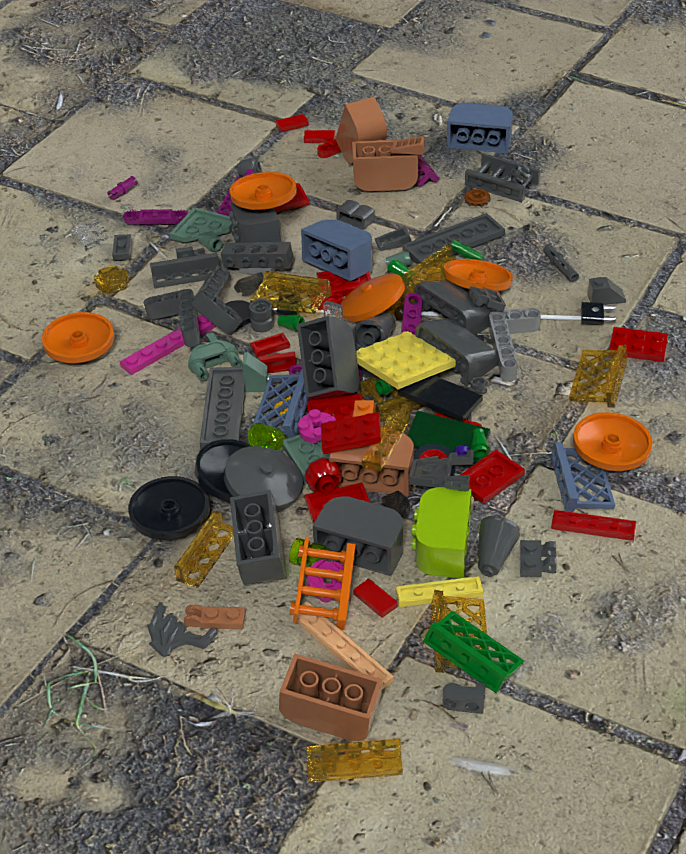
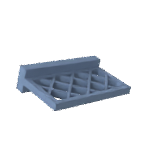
[250,369,309,438]
[551,443,615,512]

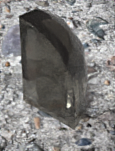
[234,272,264,296]
[382,490,410,519]

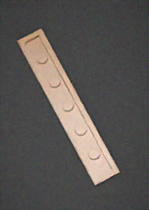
[291,601,394,690]

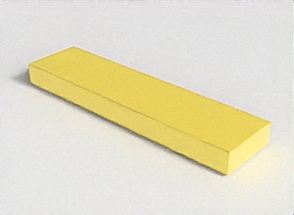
[396,576,483,607]

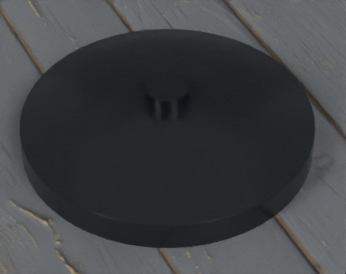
[195,439,252,503]
[128,476,210,540]

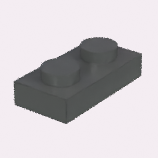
[112,234,132,260]

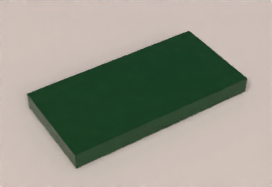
[407,410,491,464]

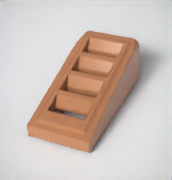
[391,136,425,155]

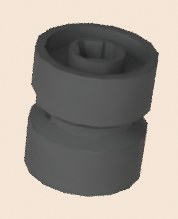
[249,299,274,333]

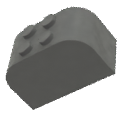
[229,201,281,243]
[297,316,359,399]
[230,490,286,585]
[313,497,403,576]

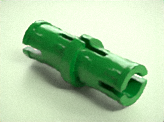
[449,239,484,260]

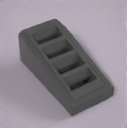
[375,226,412,251]

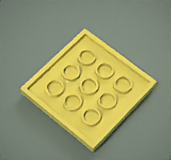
[356,331,456,389]

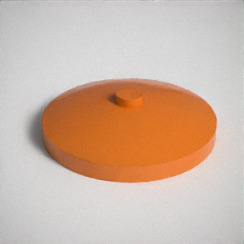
[229,172,297,210]
[443,259,513,291]
[339,274,405,322]
[42,312,114,363]
[573,412,653,471]

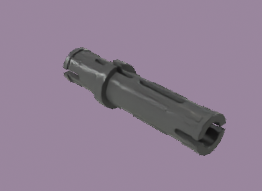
[543,244,579,282]

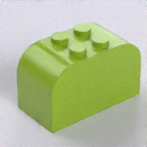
[412,487,472,578]

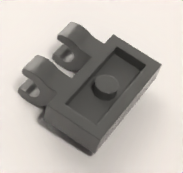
[520,540,557,577]

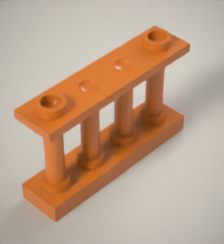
[290,537,356,630]

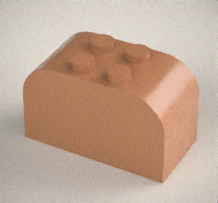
[336,97,387,164]
[352,140,418,192]
[329,431,414,496]
[279,653,383,741]

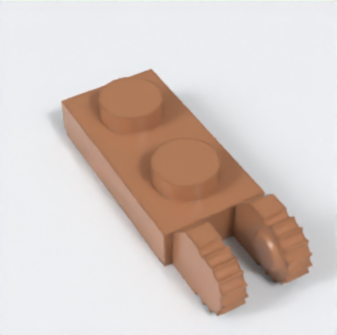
[183,605,246,629]

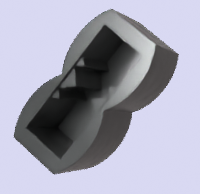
[337,200,375,230]

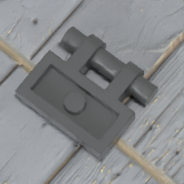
[469,286,506,311]

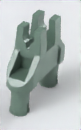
[188,332,243,381]

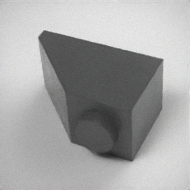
[588,277,626,305]

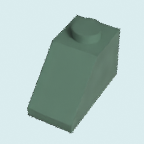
[243,352,271,392]

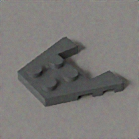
[409,450,474,491]

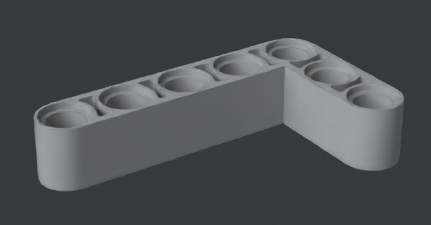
[489,308,541,382]

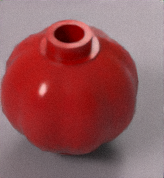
[304,458,342,493]

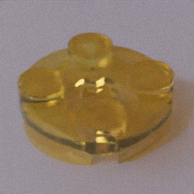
[94,266,129,294]

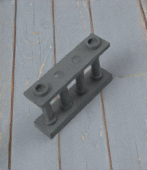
[465,153,540,203]

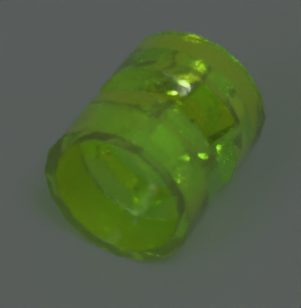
[247,422,284,451]
[289,537,327,567]

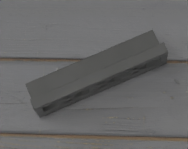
[150,252,219,289]

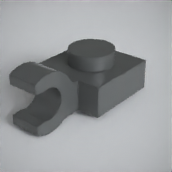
[176,246,206,259]

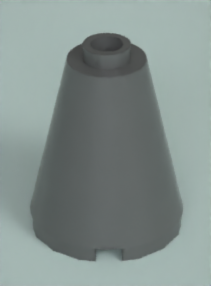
[353,313,395,347]
[478,516,520,577]

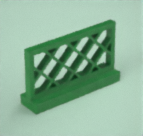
[423,611,524,693]

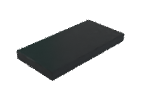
[398,375,483,422]

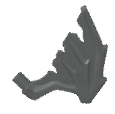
[147,602,217,657]

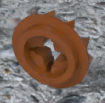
[464,189,490,207]

